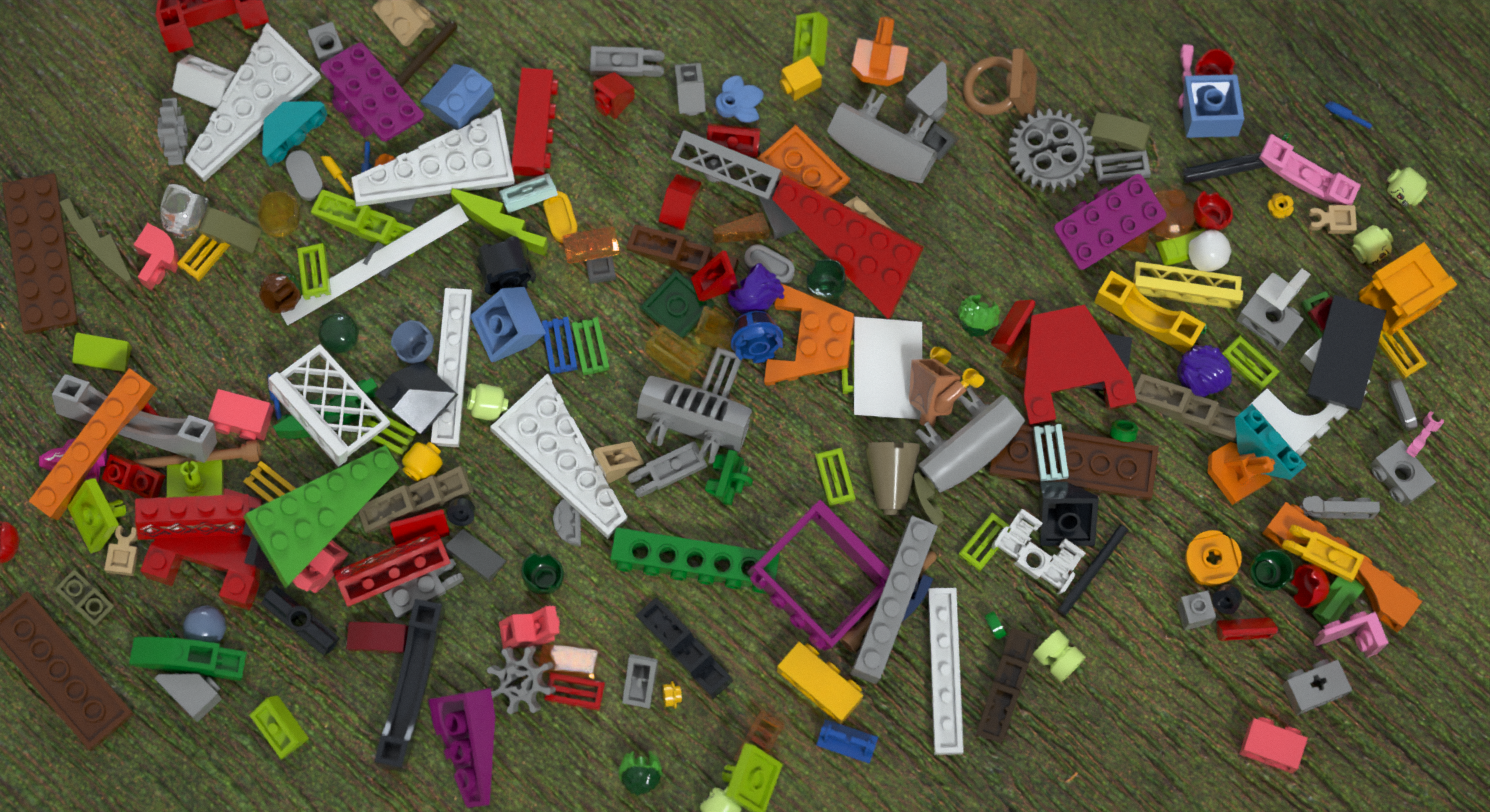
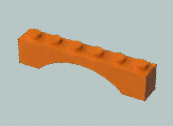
[29,368,158,520]
[1262,502,1422,633]

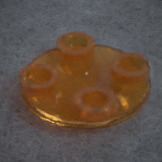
[1149,189,1195,239]

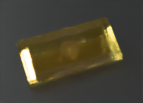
[645,325,706,381]

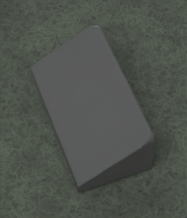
[755,183,799,240]
[445,529,506,583]

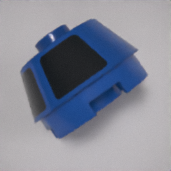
[731,311,783,363]

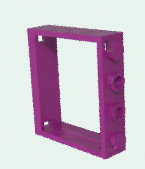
[747,500,890,651]

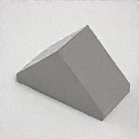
[622,654,658,709]

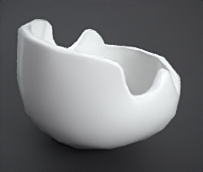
[1189,230,1231,272]

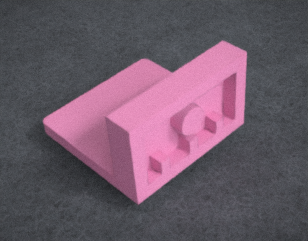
[1313,611,1388,658]

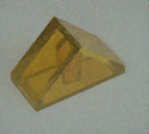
[695,306,735,353]

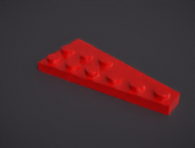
[772,175,924,319]

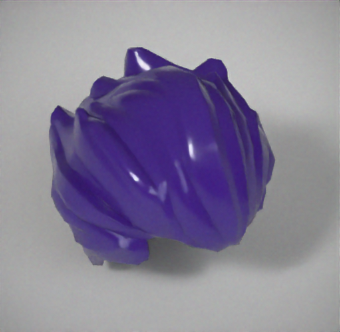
[728,263,785,314]
[1177,345,1232,397]

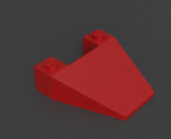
[155,0,270,54]
[1022,304,1137,426]
[140,488,262,611]

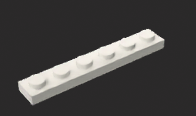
[431,288,473,447]
[928,588,963,755]

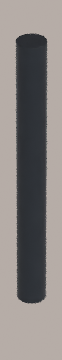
[1057,524,1129,617]

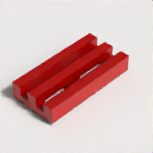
[545,672,605,711]

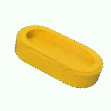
[543,191,578,243]

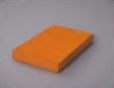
[757,125,850,198]

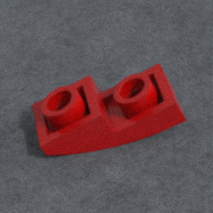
[101,454,165,498]

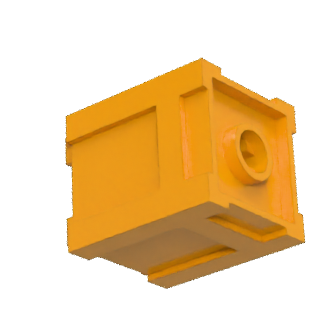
[1358,242,1457,336]

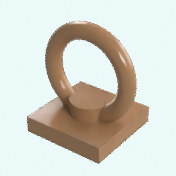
[963,49,1037,119]

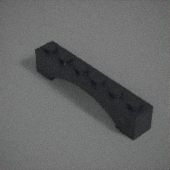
[374,599,445,773]

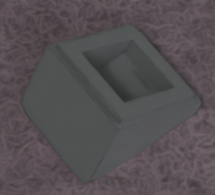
[922,123,959,160]

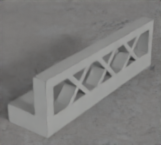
[671,130,783,200]

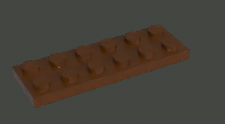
[2,173,79,335]
[989,425,1159,501]
[0,591,135,752]

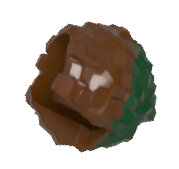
[259,271,302,314]

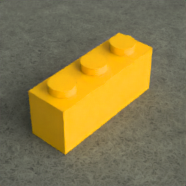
[777,642,863,724]

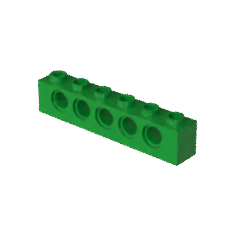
[610,527,780,594]

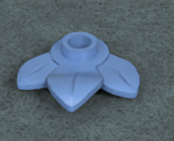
[715,76,764,123]

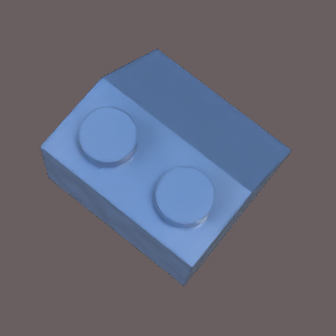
[420,64,495,130]
[1183,75,1244,138]
[471,287,546,362]

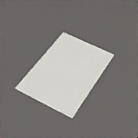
[854,317,922,419]

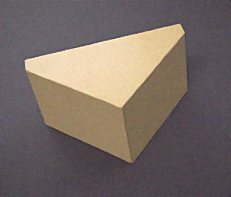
[593,441,644,484]

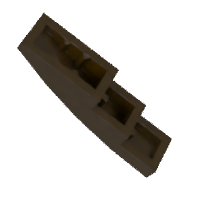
[976,627,1038,744]

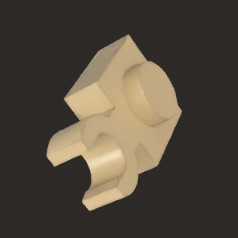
[1308,205,1357,234]
[104,526,139,576]

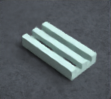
[499,173,558,213]
[1033,424,1069,482]

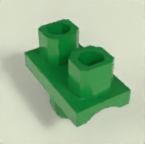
[705,450,753,506]

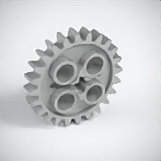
[1008,109,1094,193]

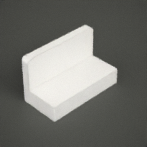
[173,55,236,109]
[1256,269,1311,311]

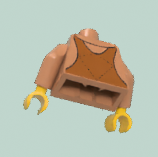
[909,347,984,427]

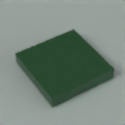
[640,270,715,344]

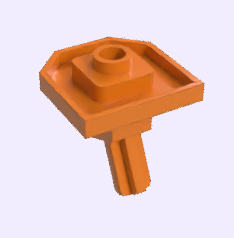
[851,16,909,86]
[1208,442,1275,505]

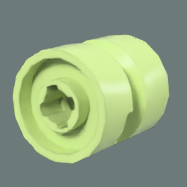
[1033,630,1086,683]

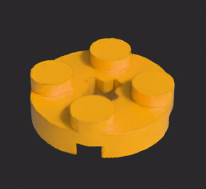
[1185,530,1242,586]

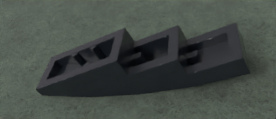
[635,598,733,699]

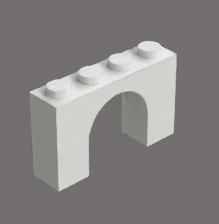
[1249,337,1370,456]

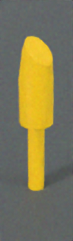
[320,156,353,195]

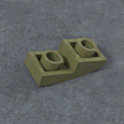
[1090,112,1151,152]
[199,207,261,254]
[912,472,944,531]
[55,569,115,626]

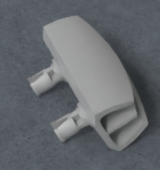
[827,89,938,183]
[637,376,752,463]
[915,387,1025,493]

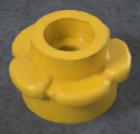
[1268,193,1294,218]
[662,681,682,709]

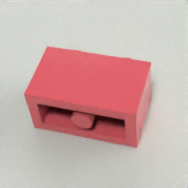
[208,389,274,441]
[1239,717,1308,774]

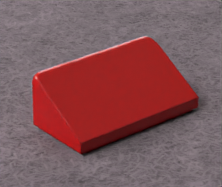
[706,123,761,158]
[991,300,1036,354]
[390,509,450,545]
[1216,617,1278,641]

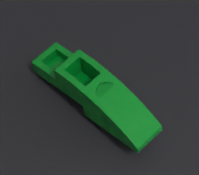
[273,378,379,439]
[129,637,247,681]

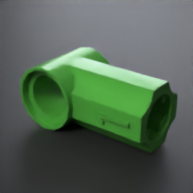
[1312,576,1365,625]

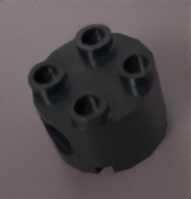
[476,236,536,295]

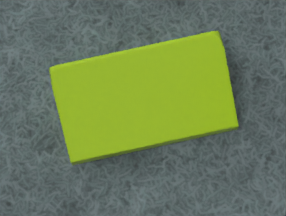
[793,12,828,66]
[72,333,132,373]
[249,695,309,759]

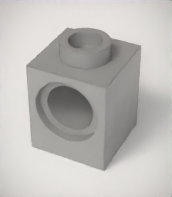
[308,22,344,65]
[1176,591,1216,631]

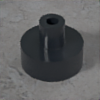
[447,497,475,526]
[1212,585,1242,614]

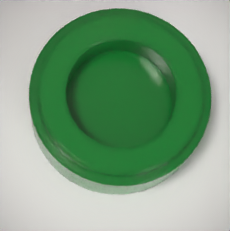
[1110,419,1138,442]
[985,611,1007,639]

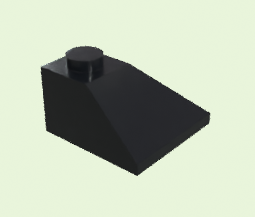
[375,361,458,435]
[1039,482,1099,546]

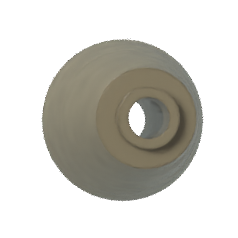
[865,442,920,515]

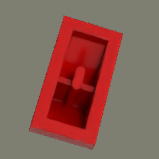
[658,174,702,231]
[691,251,739,301]

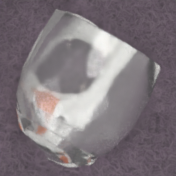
[160,184,209,238]

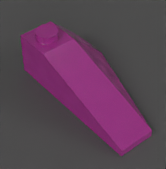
[429,688,495,808]

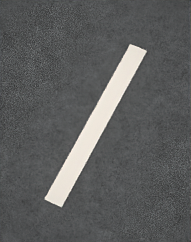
[281,204,468,325]

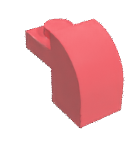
[134,223,179,290]
[293,540,349,593]
[499,606,560,649]

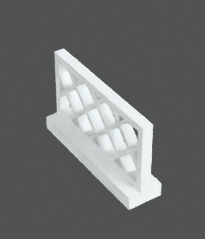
[268,344,390,467]

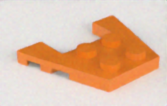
[764,284,855,386]

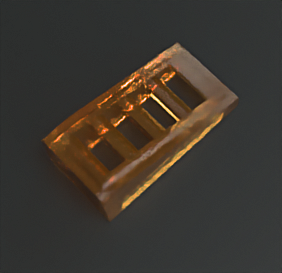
[712,212,770,243]
[733,710,786,762]

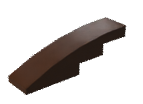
[626,224,739,275]

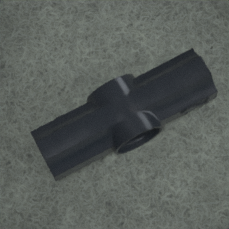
[261,585,340,657]

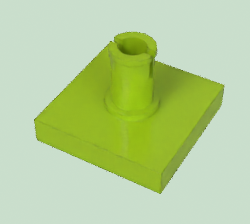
[167,460,224,497]
[67,478,126,553]
[722,743,783,812]

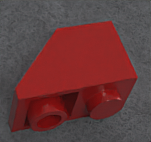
[593,72,635,120]

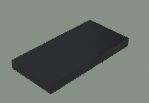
[1306,295,1387,412]

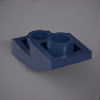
[902,575,933,621]

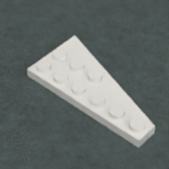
[185,23,321,182]
[352,108,515,206]

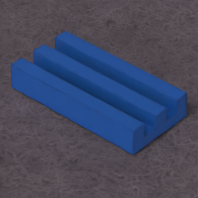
[542,317,577,374]

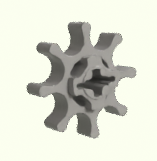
[157,98,188,166]
[487,646,556,714]

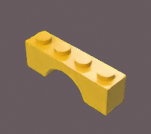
[1094,271,1205,354]

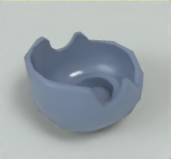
[391,320,434,364]
[182,605,226,644]

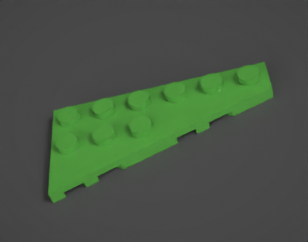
[243,445,399,589]

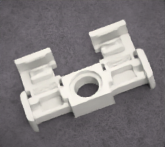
[991,509,1085,594]

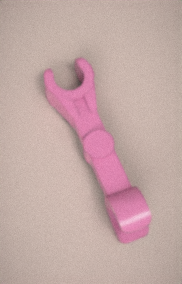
[1177,45,1193,109]
[1405,411,1444,458]

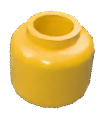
[402,442,443,482]

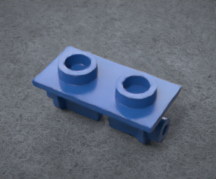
[816,719,878,764]

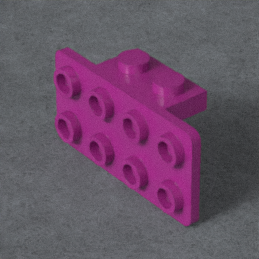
[320,43,424,142]
[1053,174,1167,270]

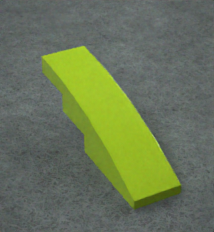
[451,188,548,256]
[311,189,416,257]

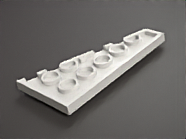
[490,374,627,539]

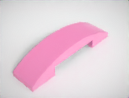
[1259,134,1360,205]

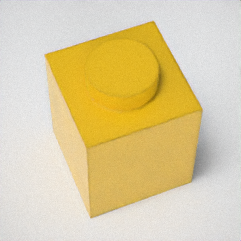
[779,56,822,101]

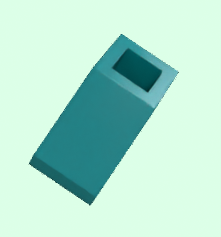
[262,102,328,167]
[1235,404,1307,480]

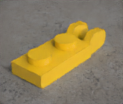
[1282,525,1365,582]

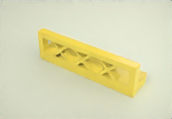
[1133,261,1243,309]

